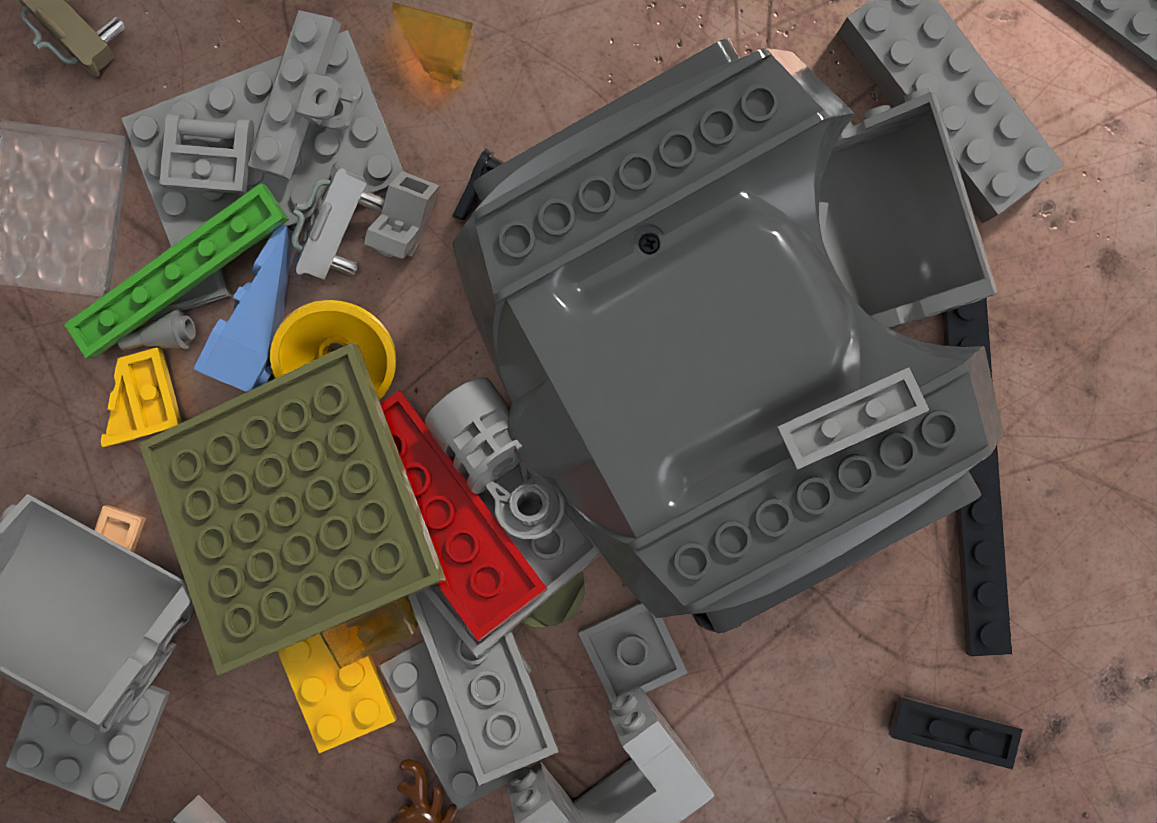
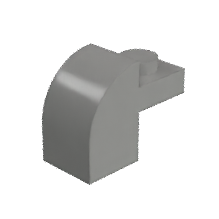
[364,171,440,259]

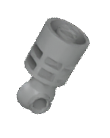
[425,378,564,539]

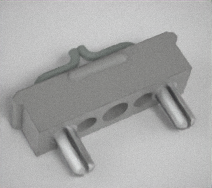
[291,162,385,280]

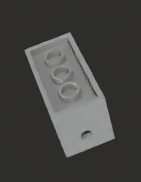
[507,687,715,823]

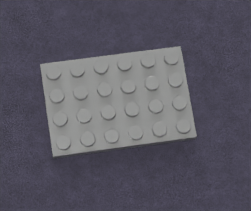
[121,30,404,247]

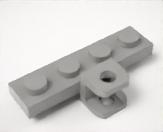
[247,10,357,180]

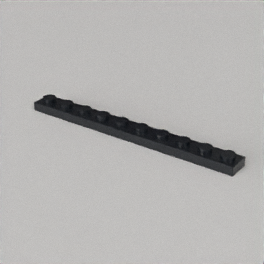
[942,298,1012,657]

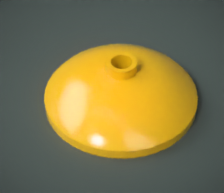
[270,300,396,400]

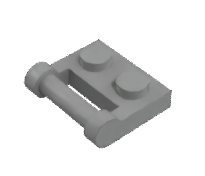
[159,113,254,194]

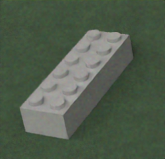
[837,0,1064,223]

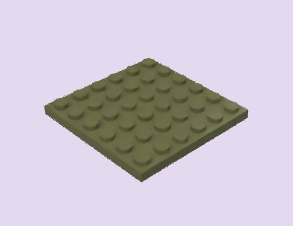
[139,343,446,676]

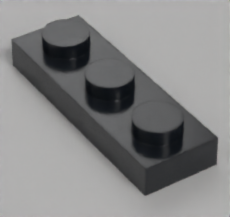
[888,695,1023,770]

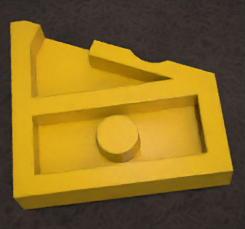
[101,347,182,447]

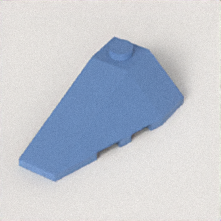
[193,225,293,392]

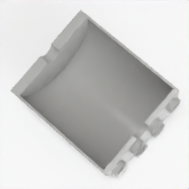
[819,88,998,328]
[0,494,194,733]

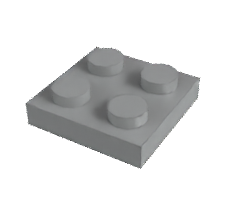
[578,602,688,705]

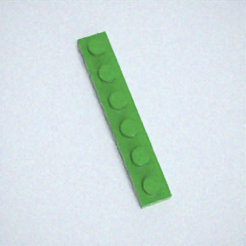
[64,183,289,359]

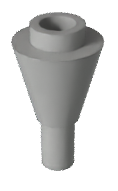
[118,309,196,351]

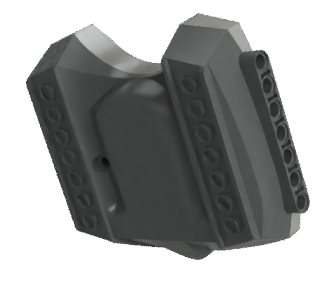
[452,38,1004,634]

